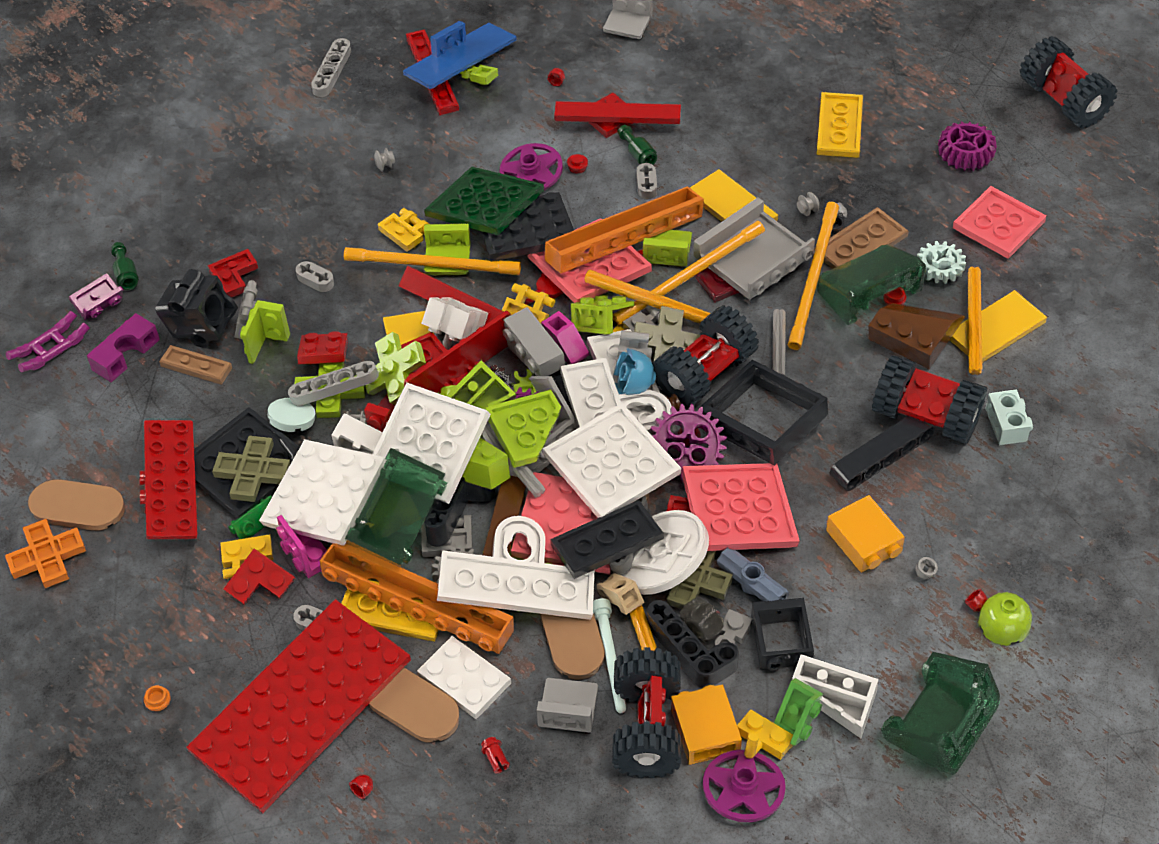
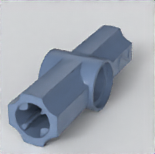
[717,547,789,601]

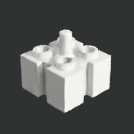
[422,297,488,350]

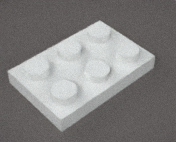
[417,636,511,719]

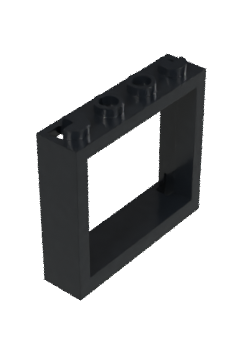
[698,359,828,466]

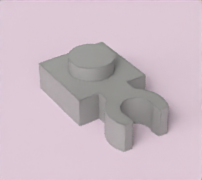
[715,609,753,646]

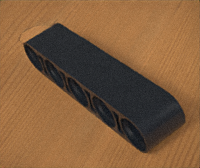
[829,416,935,491]

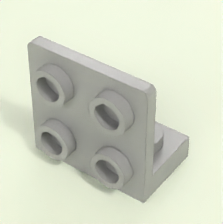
[603,0,653,39]
[537,678,598,733]

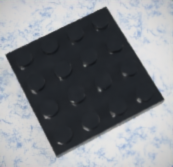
[481,192,574,262]
[194,407,300,519]

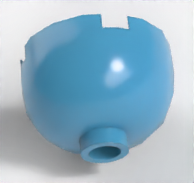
[614,348,656,395]

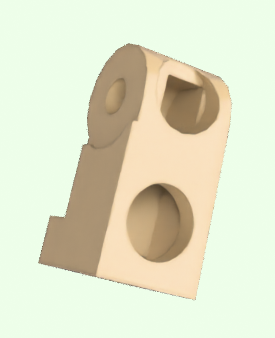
[597,573,644,615]

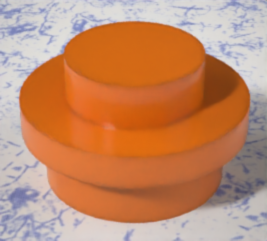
[144,685,171,711]

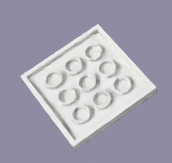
[373,383,491,504]
[543,403,681,518]
[259,439,388,546]

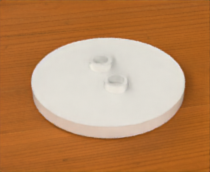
[616,510,709,595]

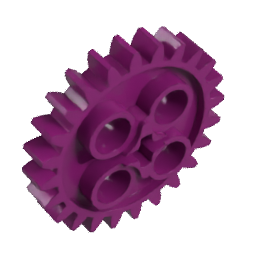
[650,404,727,483]

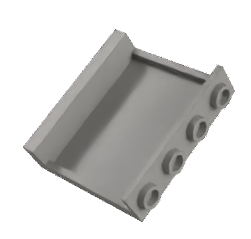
[693,197,815,300]

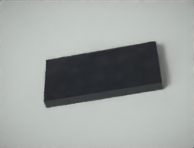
[550,500,664,579]

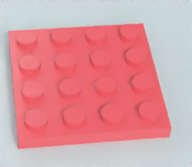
[528,218,652,303]
[681,463,800,551]
[511,472,611,575]

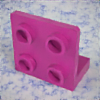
[276,515,327,578]

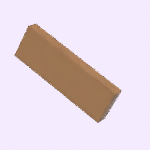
[159,345,232,385]

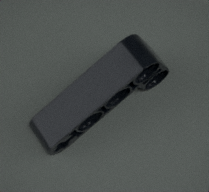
[424,477,495,547]
[647,600,739,688]

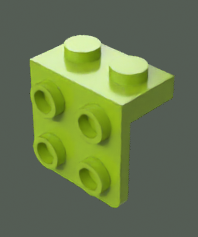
[424,224,471,275]

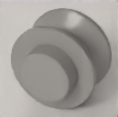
[374,148,395,171]
[797,192,820,216]

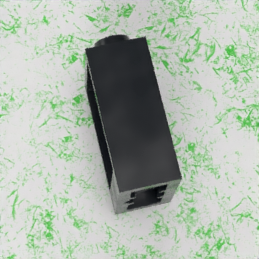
[751,598,814,670]

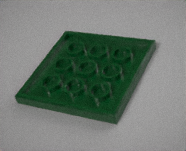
[424,167,544,235]

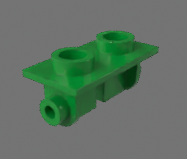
[228,496,272,539]

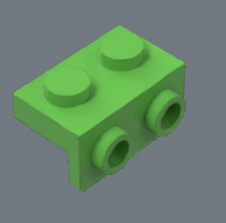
[774,678,823,746]

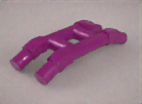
[5,310,90,372]

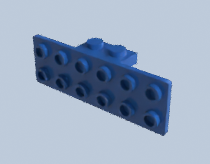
[403,21,517,89]

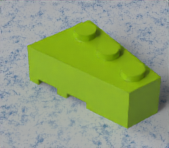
[447,361,516,410]
[462,438,510,489]

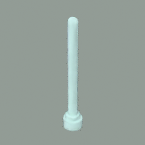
[593,598,626,714]

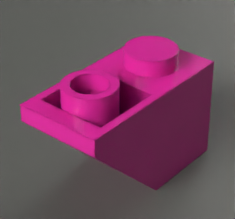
[541,311,589,364]

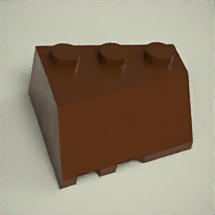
[868,303,965,370]

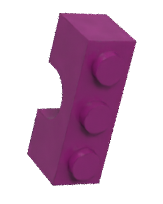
[87,313,160,383]

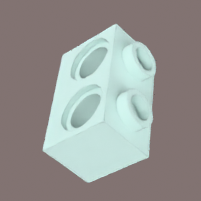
[985,389,1033,445]

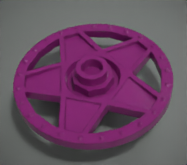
[500,143,563,190]
[703,750,786,822]

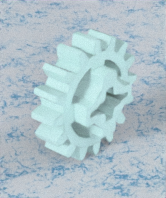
[916,241,966,284]

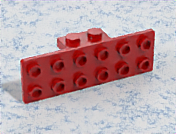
[404,310,511,393]
[139,420,197,539]

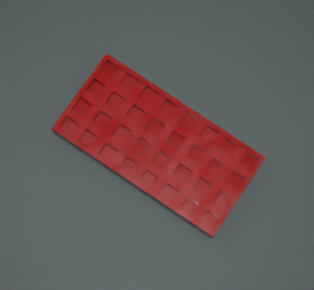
[186,599,411,813]

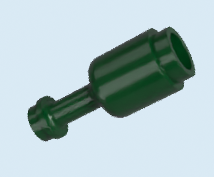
[618,125,657,165]
[111,242,139,290]

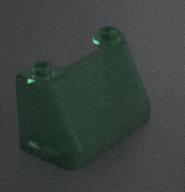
[817,244,926,325]
[345,448,448,567]
[881,652,1000,775]

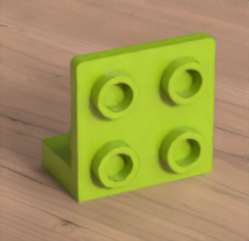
[643,230,692,267]
[571,294,634,334]
[240,300,290,364]

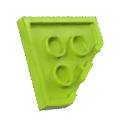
[485,390,561,468]

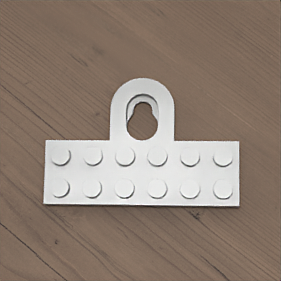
[560,358,672,434]
[437,516,595,620]

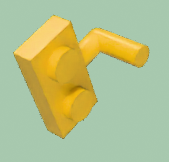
[737,709,793,760]

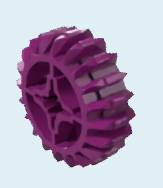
[938,121,997,171]

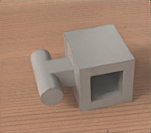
[618,330,652,359]

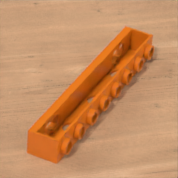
[545,186,704,274]
[319,543,514,654]

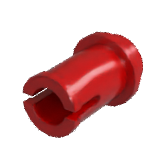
[481,737,510,773]

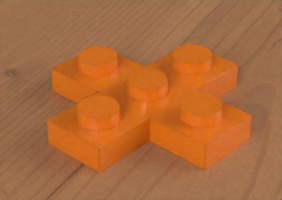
[5,519,86,588]

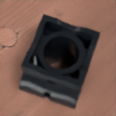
[155,269,238,348]

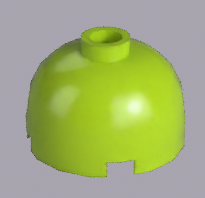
[978,592,1032,646]

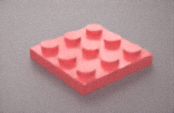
[953,186,1046,259]

